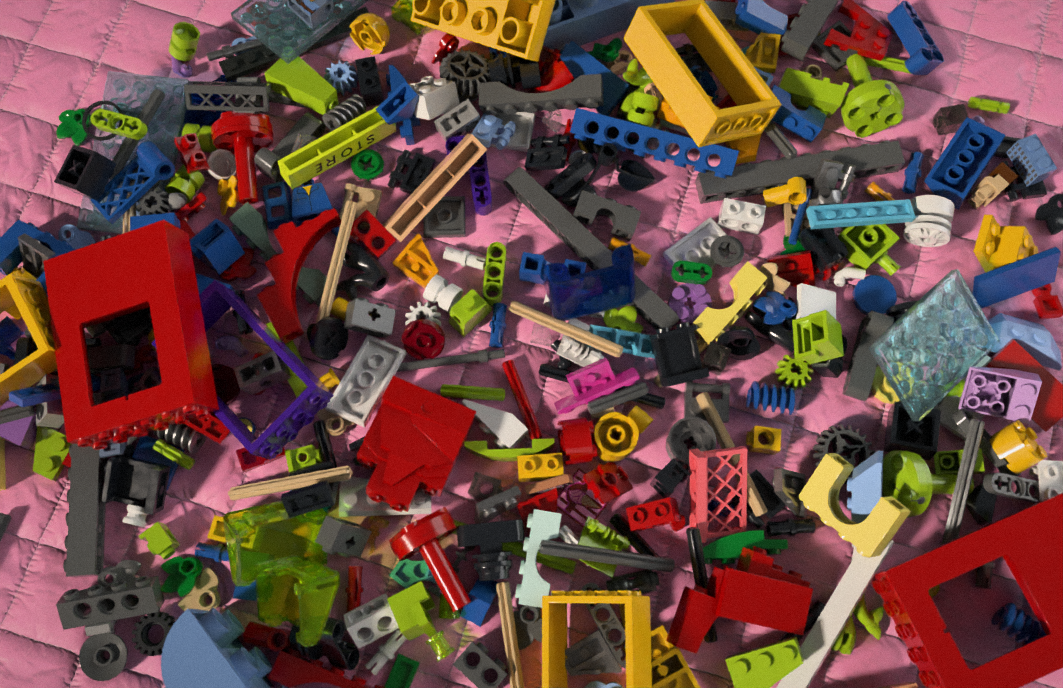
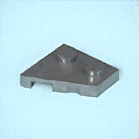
[18,233,56,278]
[773,468,807,518]
[474,486,521,524]
[565,629,622,676]

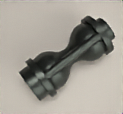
[606,569,660,594]

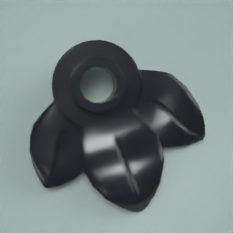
[1035,194,1063,235]

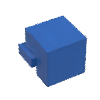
[190,218,245,275]

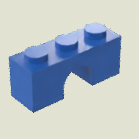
[771,85,827,143]
[519,252,586,288]

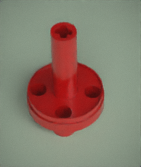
[211,111,274,204]
[389,507,471,612]

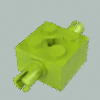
[838,224,901,276]

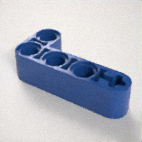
[887,0,944,75]

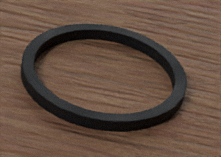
[82,100,123,141]

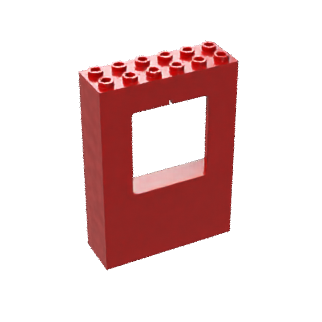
[43,220,219,450]
[872,493,1063,688]

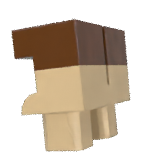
[967,162,1018,209]

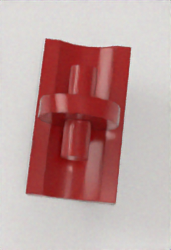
[174,133,209,174]

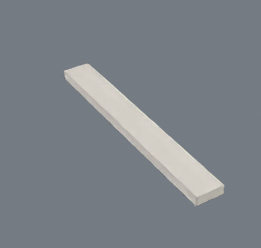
[776,539,894,688]

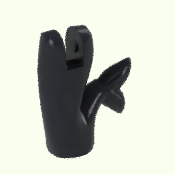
[336,239,390,301]
[744,297,796,353]

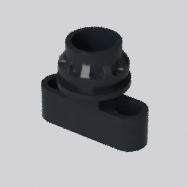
[488,53,542,89]
[456,520,525,581]
[289,616,359,671]

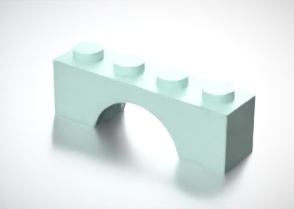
[515,509,562,608]

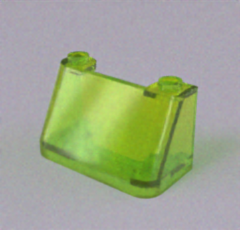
[223,501,328,587]
[254,555,340,646]

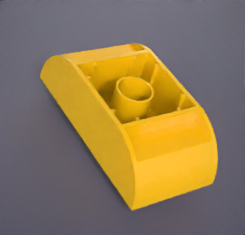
[410,0,556,62]

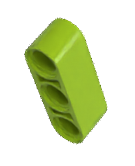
[483,242,507,307]

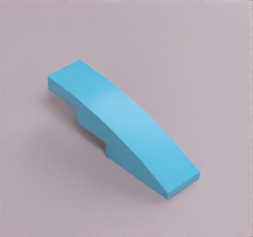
[586,324,655,358]

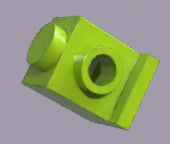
[285,445,322,472]
[139,522,180,560]

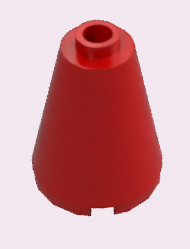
[528,58,575,112]

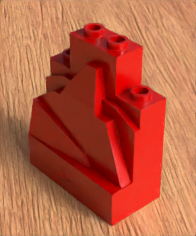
[357,376,476,512]

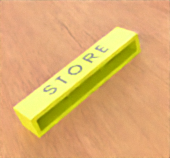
[277,106,396,190]

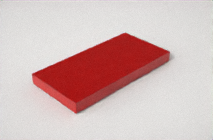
[982,339,1063,432]
[715,567,813,635]

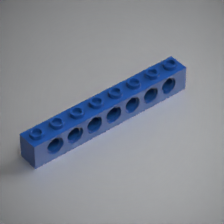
[570,108,739,179]

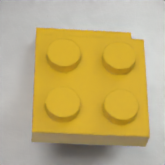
[973,215,1038,273]
[622,625,700,688]

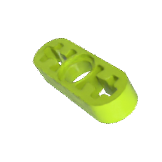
[90,109,147,140]

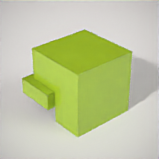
[792,310,844,364]
[387,581,437,641]

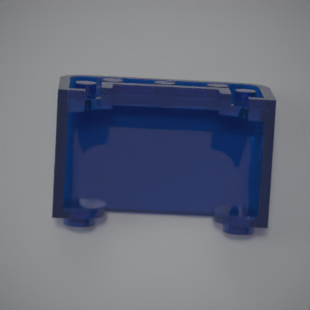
[544,244,636,321]

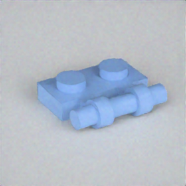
[471,114,516,150]

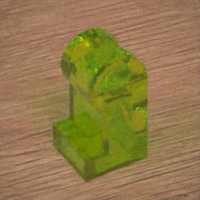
[391,0,427,34]

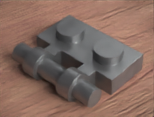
[809,159,856,203]

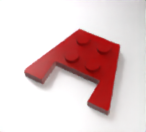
[824,0,894,61]

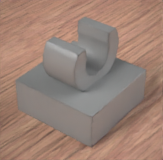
[85,620,118,636]

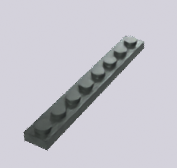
[219,7,369,82]

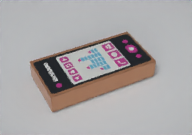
[525,474,574,496]

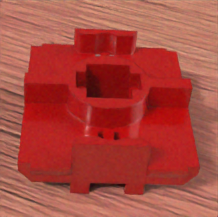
[583,462,633,504]

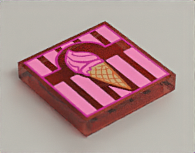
[557,468,609,528]

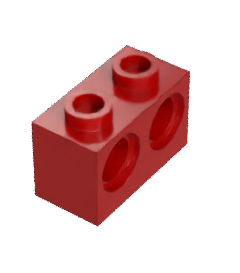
[350,209,397,259]
[626,497,682,531]

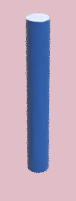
[788,188,812,245]

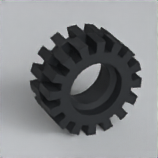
[132,612,176,656]

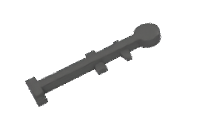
[428,546,475,599]

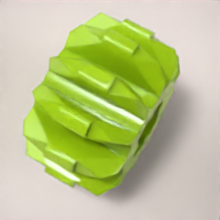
[775,353,814,390]

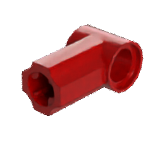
[243,621,291,651]

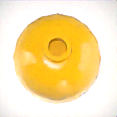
[350,13,390,55]

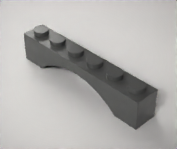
[479,74,604,116]

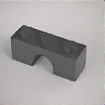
[573,190,641,241]

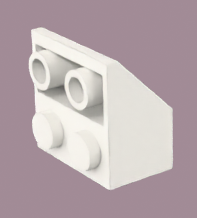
[409,76,460,120]

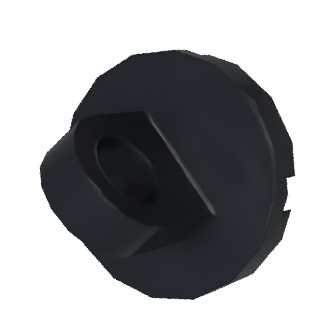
[307,317,348,360]

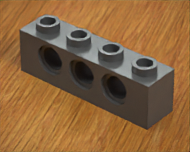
[56,576,165,630]

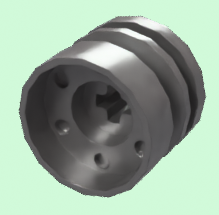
[666,417,716,468]

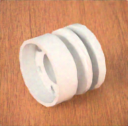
[903,195,955,247]

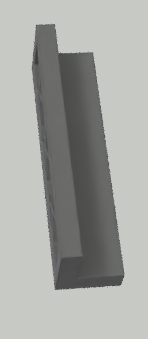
[184,81,272,112]

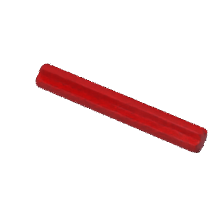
[502,360,542,441]

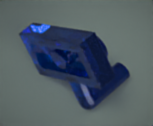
[0,316,24,360]

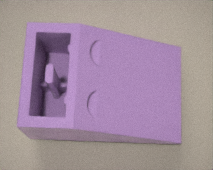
[958,366,1042,424]

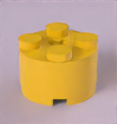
[591,412,639,462]
[990,420,1048,474]

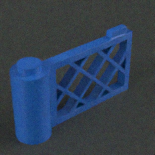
[91,141,175,225]

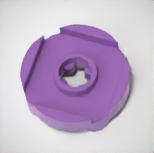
[668,283,712,326]

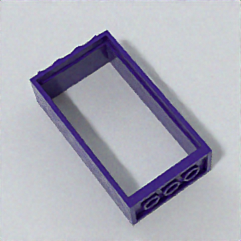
[151,280,334,460]

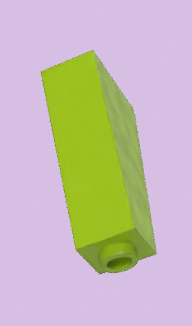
[265,49,339,115]

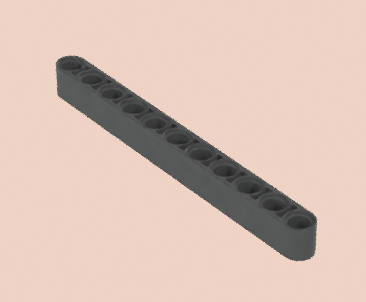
[503,167,680,330]

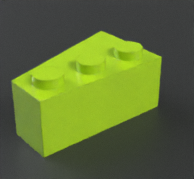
[778,68,850,118]
[725,637,804,688]

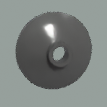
[79,632,128,681]

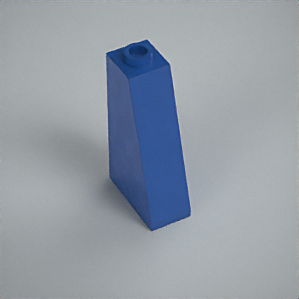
[559,41,630,116]

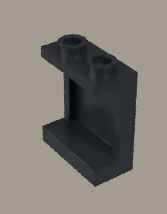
[650,322,710,387]
[101,455,171,515]
[281,460,339,518]

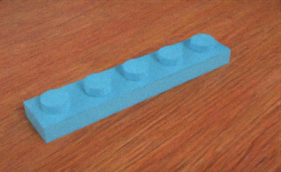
[806,199,916,229]

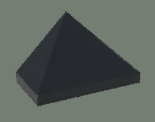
[966,482,999,525]

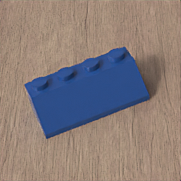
[924,117,1005,210]

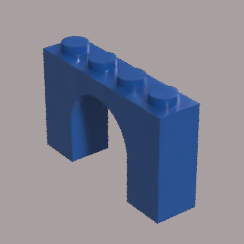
[735,0,788,36]
[0,219,76,297]

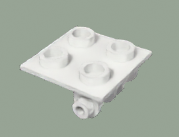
[556,317,604,367]
[1029,460,1063,501]

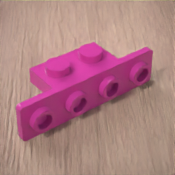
[554,357,640,414]

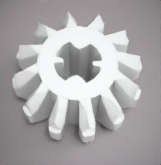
[405,301,441,326]

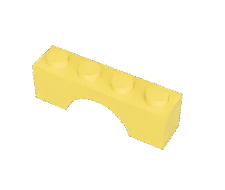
[691,261,768,345]

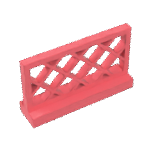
[689,446,747,543]

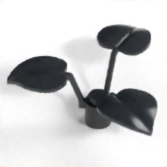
[561,122,655,207]

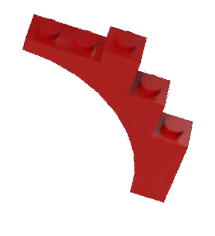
[257,208,341,344]
[666,546,810,654]

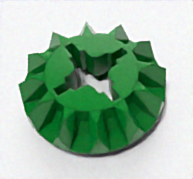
[351,149,384,181]

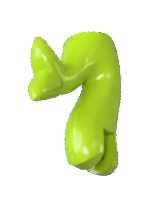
[621,58,654,119]
[831,592,884,655]

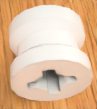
[122,504,149,528]

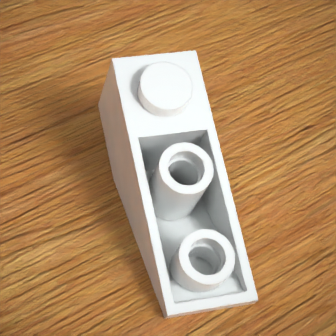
[462,399,528,449]

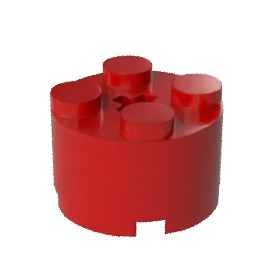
[557,417,597,465]

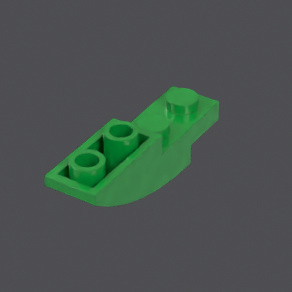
[703,530,788,564]

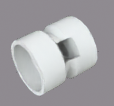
[423,274,463,313]

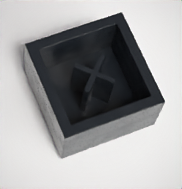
[54,145,117,201]
[884,401,941,461]

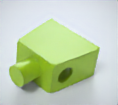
[449,289,493,337]

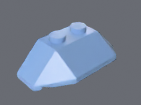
[973,313,1062,370]
[847,451,883,523]

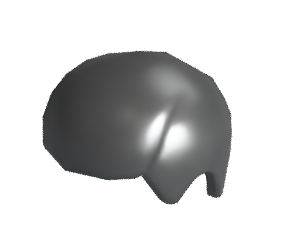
[808,190,842,206]

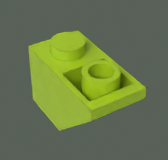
[933,448,985,474]

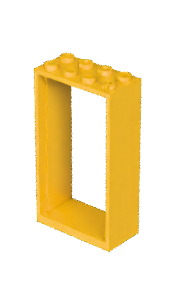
[623,0,782,147]
[0,274,57,407]
[542,591,652,688]

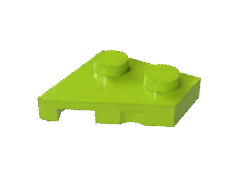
[33,426,72,481]

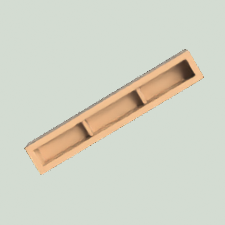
[383,134,487,242]

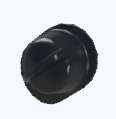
[717,325,761,360]

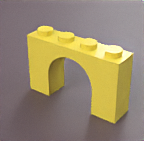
[798,453,911,558]

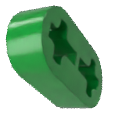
[671,261,712,285]

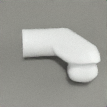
[833,267,866,287]

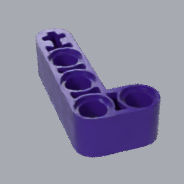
[446,135,492,216]

